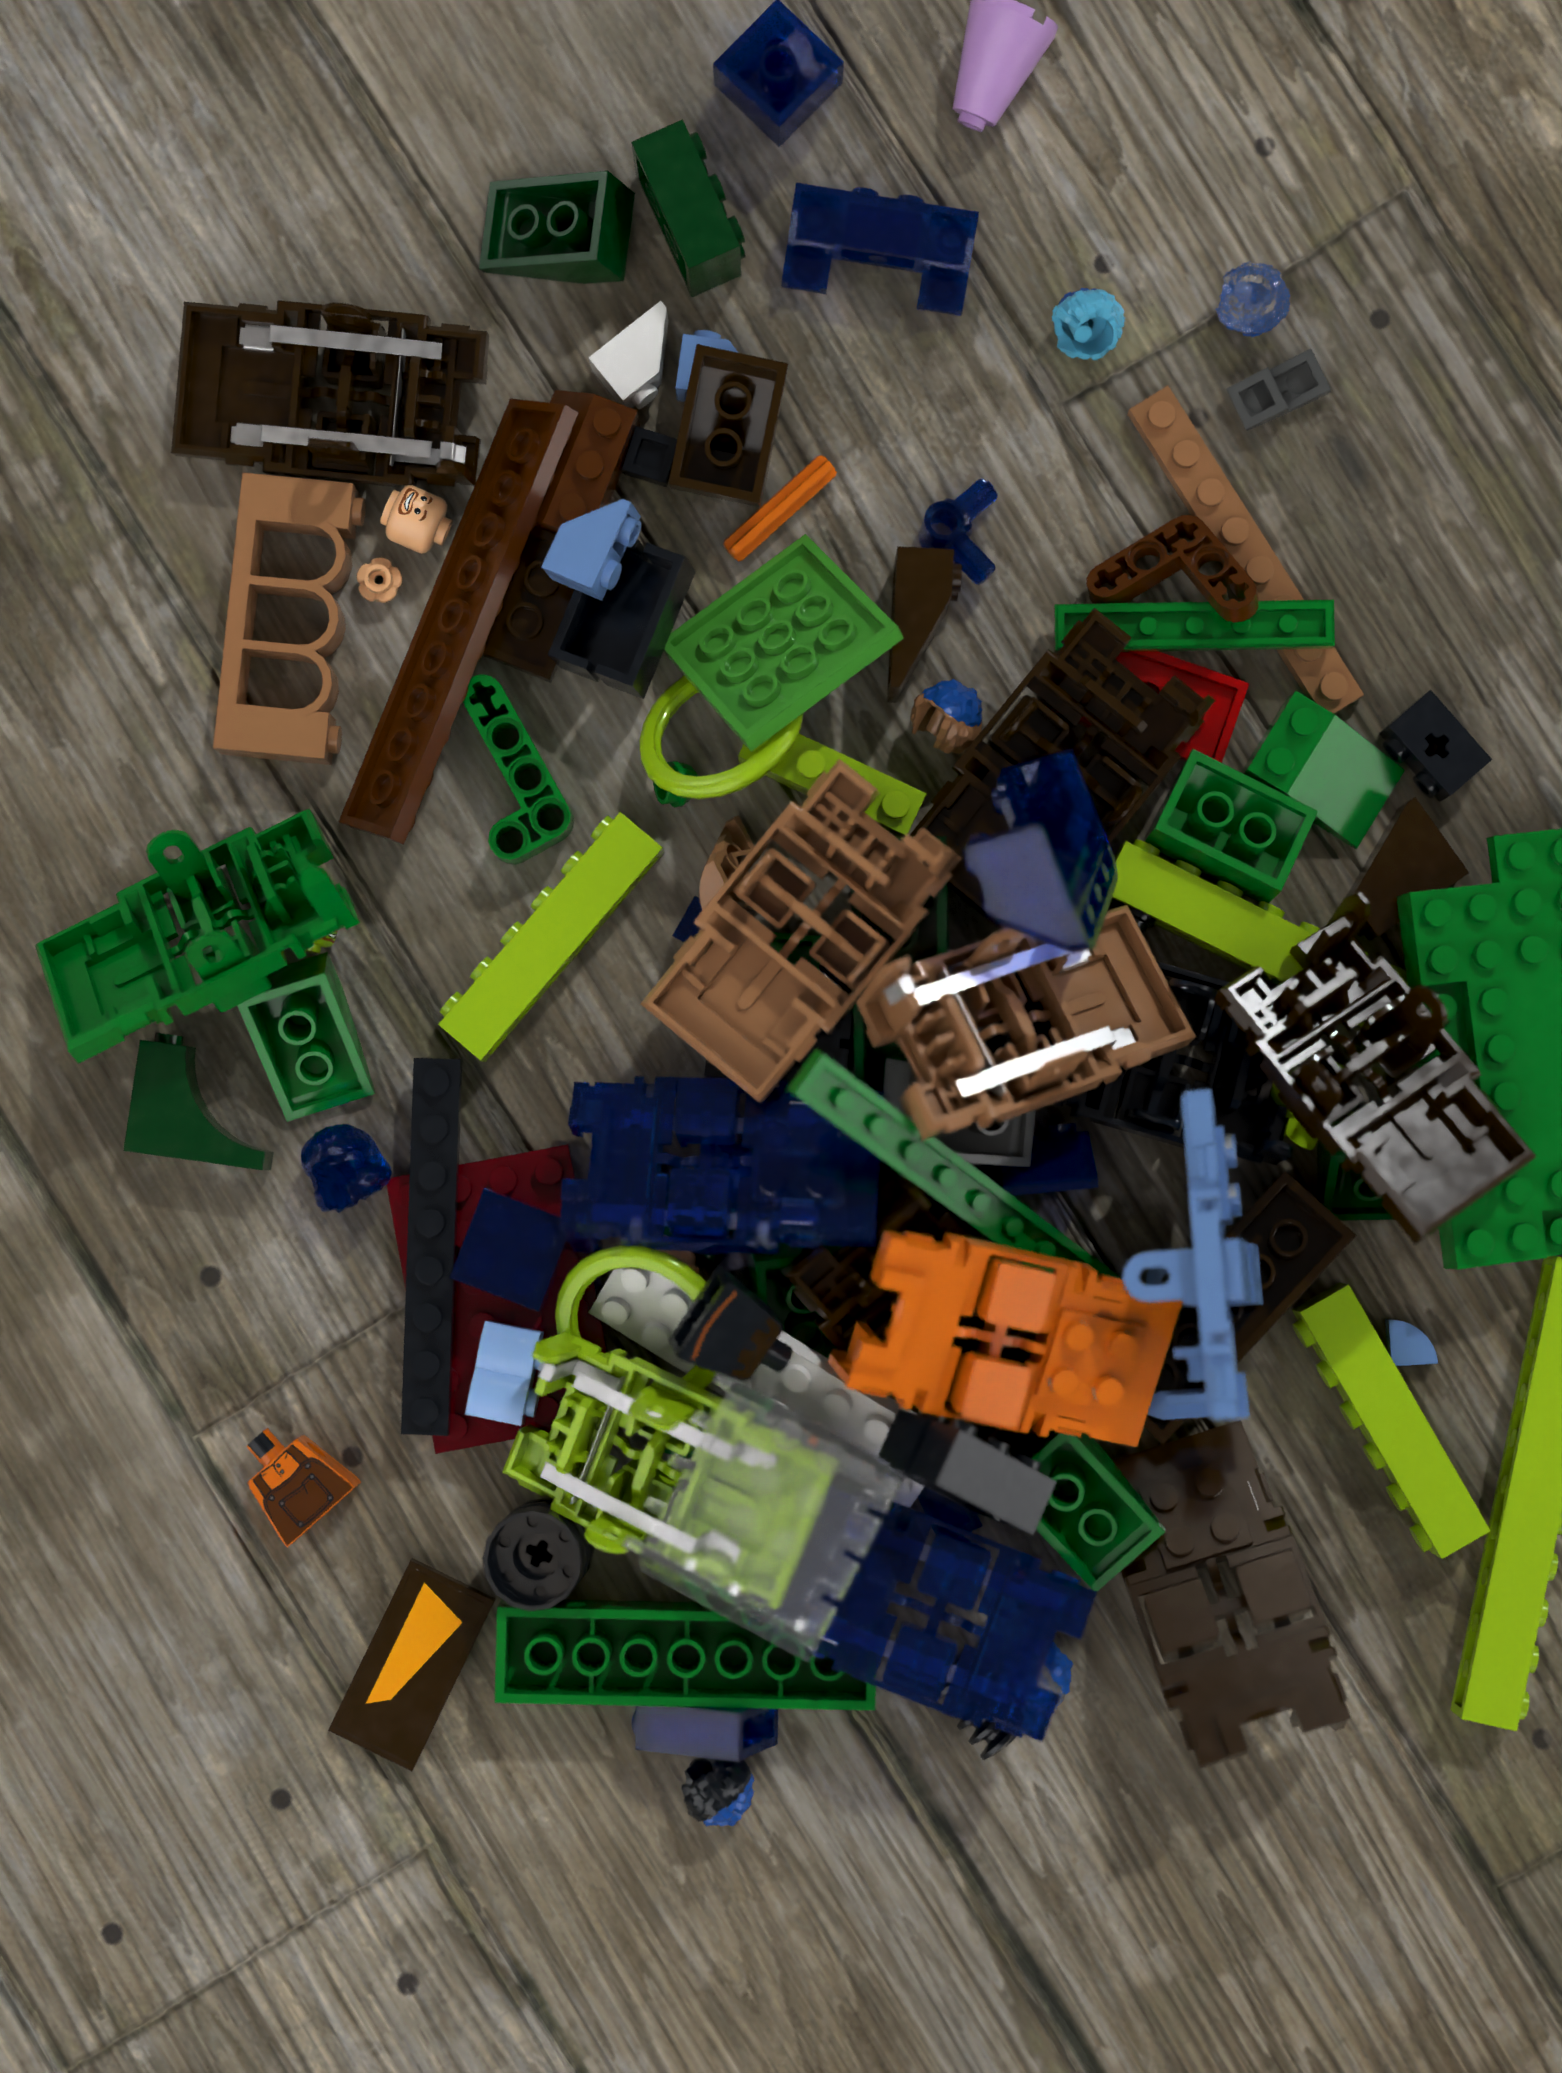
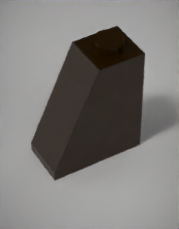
[1346,797,1469,940]

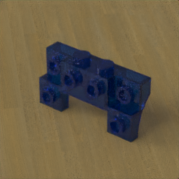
[781,183,979,316]

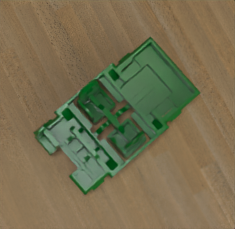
[35,809,360,1064]

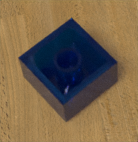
[713,0,844,147]
[450,1188,576,1312]

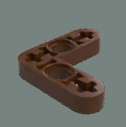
[1086,515,1259,622]

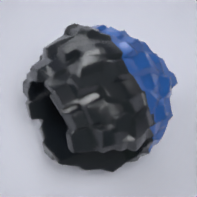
[681,1748,754,1826]

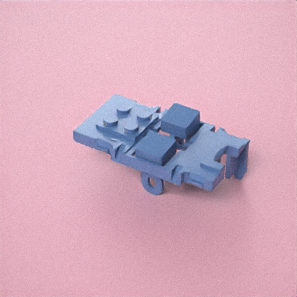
[1123,1089,1263,1420]

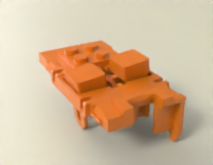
[828,1230,1183,1447]

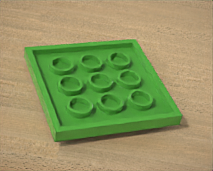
[664,534,904,751]

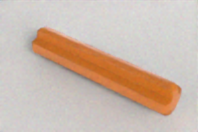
[723,455,837,562]

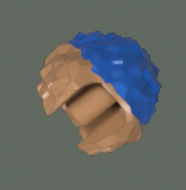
[910,679,983,754]

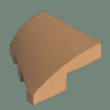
[699,816,754,911]

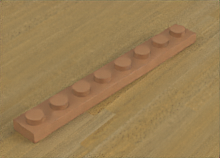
[1127,386,1364,714]

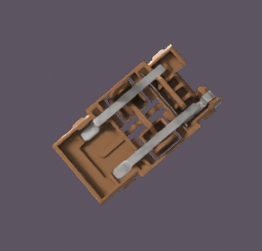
[855,905,1196,1140]

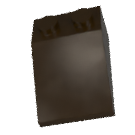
[668,344,789,507]
[887,546,962,703]

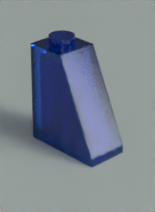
[632,1706,778,1762]

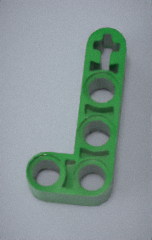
[463,674,574,865]

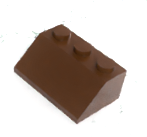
[535,390,640,534]

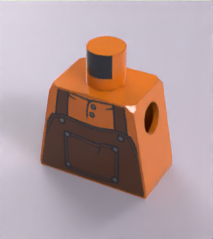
[246,1428,361,1547]

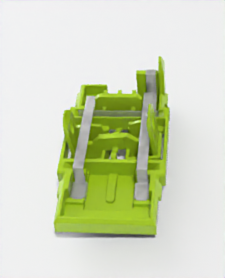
[502,1332,839,1610]

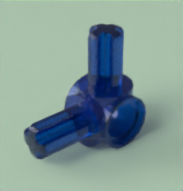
[918,478,998,585]

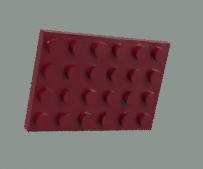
[385,1144,608,1454]

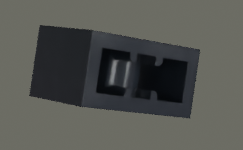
[1379,690,1492,802]

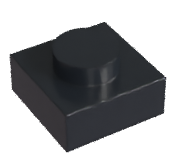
[622,426,677,488]

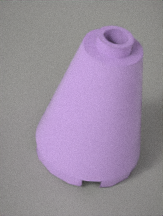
[953,0,1058,132]

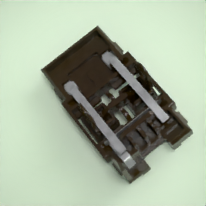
[171,300,489,487]

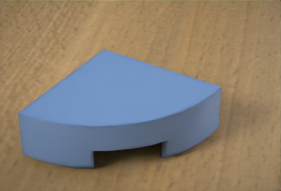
[1385,1319,1438,1366]

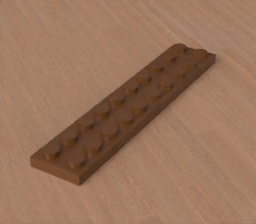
[338,398,578,845]

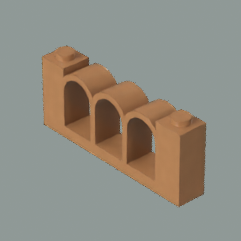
[213,472,366,765]

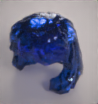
[301,1124,392,1213]

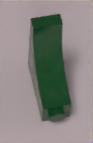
[123,1033,274,1170]

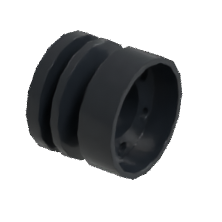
[483,1498,595,1611]

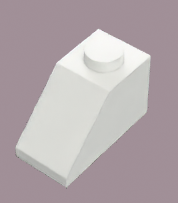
[588,301,668,409]

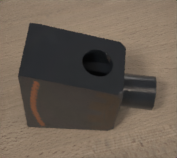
[668,1265,792,1382]

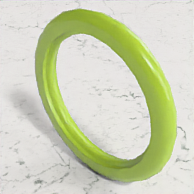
[639,675,804,799]
[555,1245,717,1389]

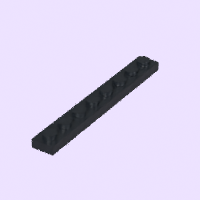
[401,1058,463,1436]

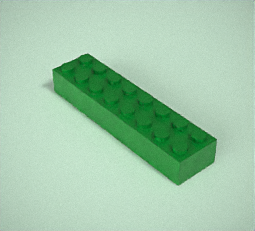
[495,1599,877,1711]

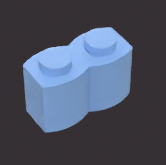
[465,1320,544,1426]

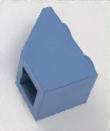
[542,499,641,601]

